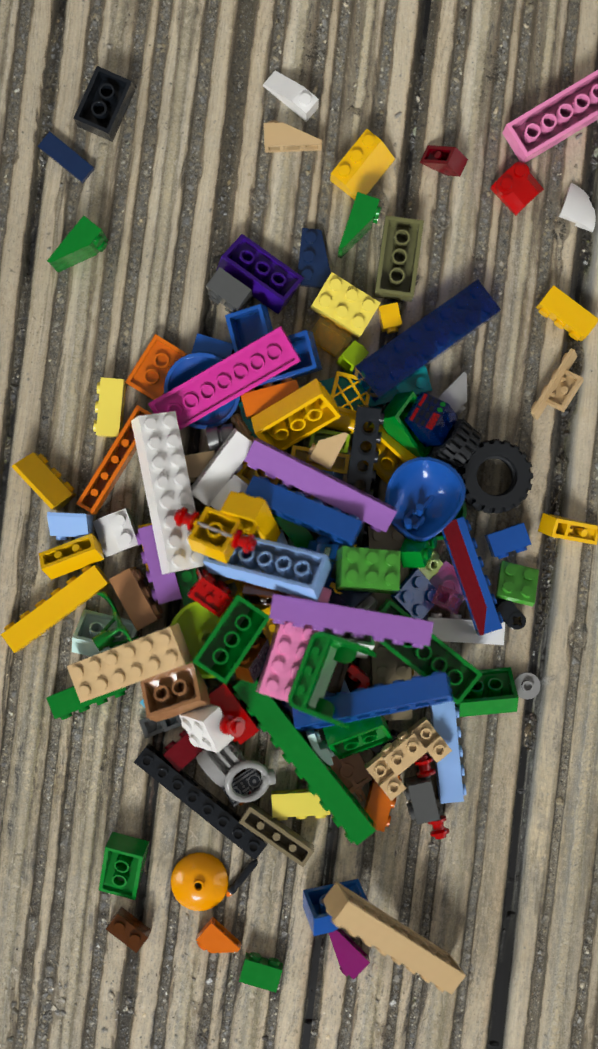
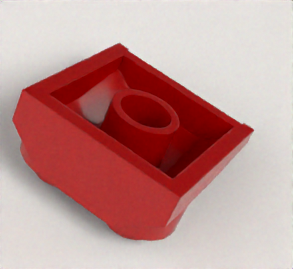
[490,161,544,216]

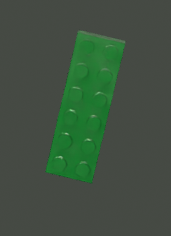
[376,599,483,705]

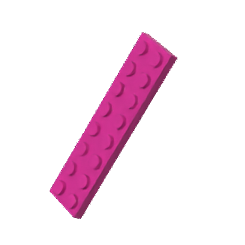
[148,326,301,431]

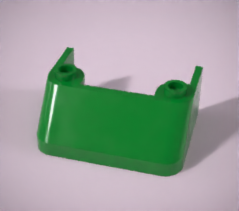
[288,631,377,730]

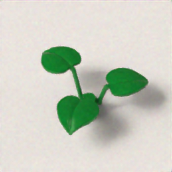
[91,591,139,652]

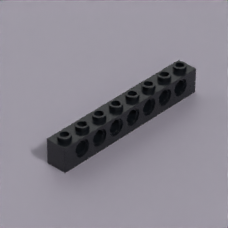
[346,404,384,548]
[134,743,267,860]

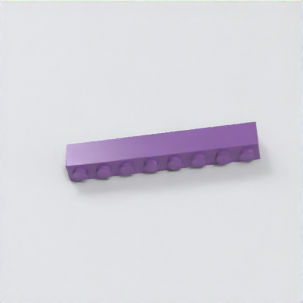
[244,437,397,532]
[269,594,434,649]

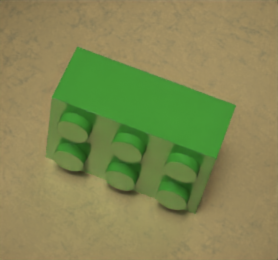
[335,546,400,594]

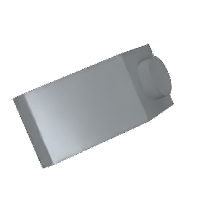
[437,372,467,417]

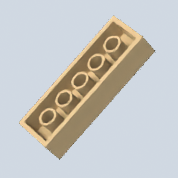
[67,623,192,703]

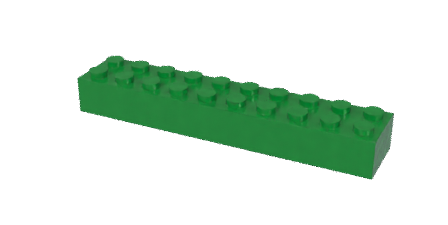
[233,676,376,846]

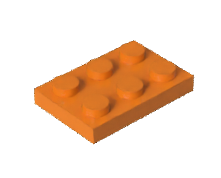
[125,334,187,400]

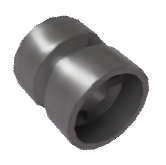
[206,423,234,451]

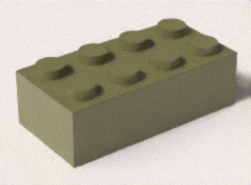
[374,215,424,302]

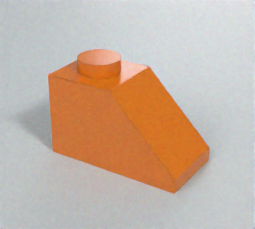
[196,917,241,953]

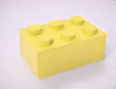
[309,272,381,339]

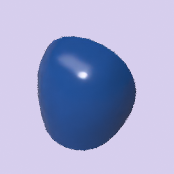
[385,457,466,542]

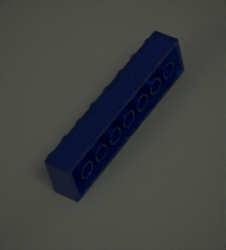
[352,279,501,403]

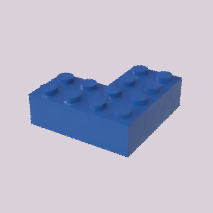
[225,304,322,390]

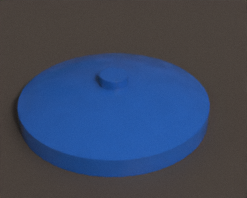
[164,351,241,429]

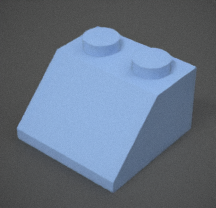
[47,512,94,540]

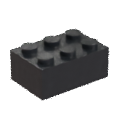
[73,66,135,142]

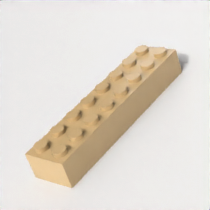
[322,881,466,994]

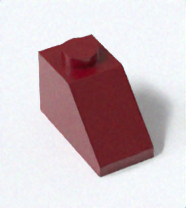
[420,145,468,177]

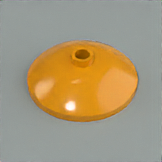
[171,852,229,911]

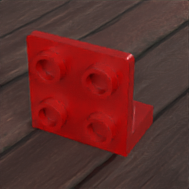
[187,568,234,618]

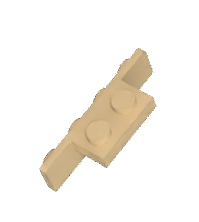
[531,348,584,420]

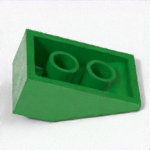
[338,192,382,258]
[47,215,108,273]
[382,391,441,457]
[99,831,149,900]

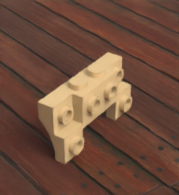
[364,717,452,801]

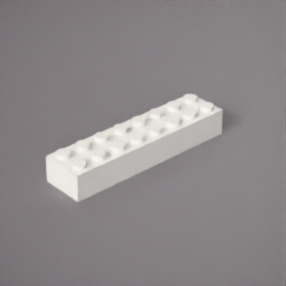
[131,411,205,575]

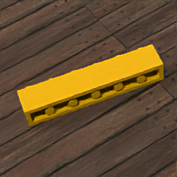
[1,565,111,653]

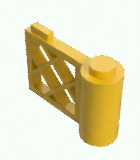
[325,371,377,434]

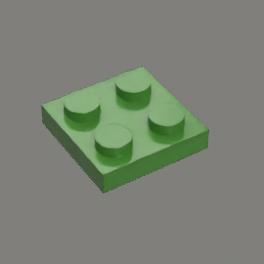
[495,561,539,607]

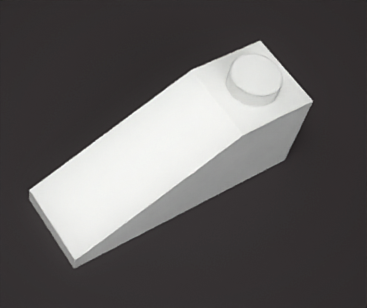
[263,70,319,122]

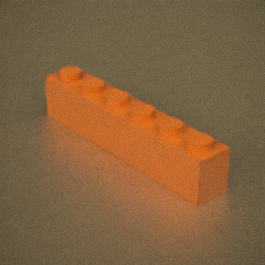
[76,405,152,515]

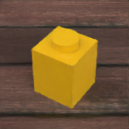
[377,302,402,334]

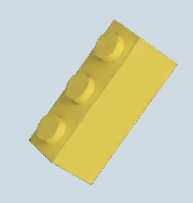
[93,377,126,438]
[271,789,331,821]

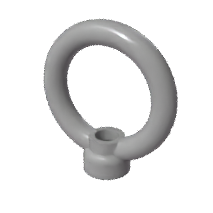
[224,760,276,803]

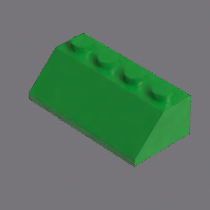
[192,595,270,684]

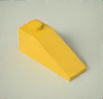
[538,513,598,545]

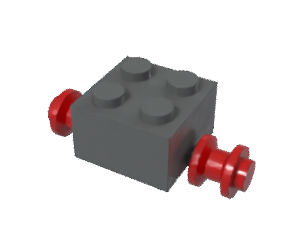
[404,754,449,839]

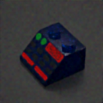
[404,392,458,447]

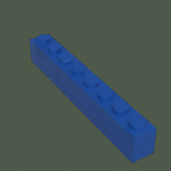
[292,671,454,732]

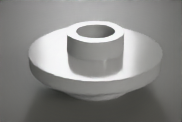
[514,672,540,700]

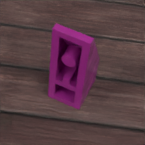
[329,928,370,980]

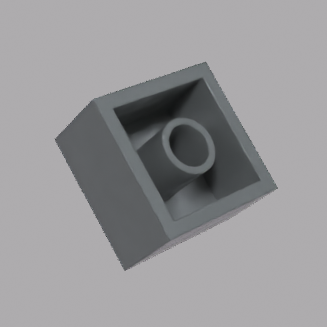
[206,267,253,313]

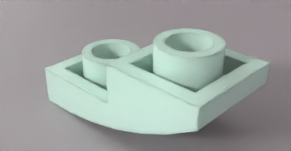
[306,730,335,766]

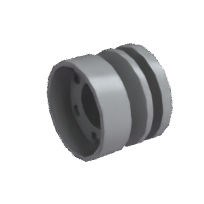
[196,741,246,787]

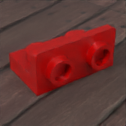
[346,662,370,690]

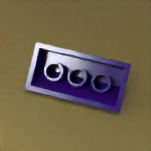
[216,234,304,314]

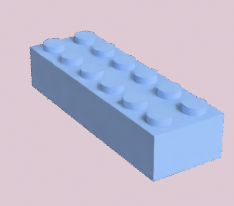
[203,534,331,601]

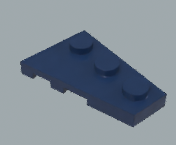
[298,228,331,288]

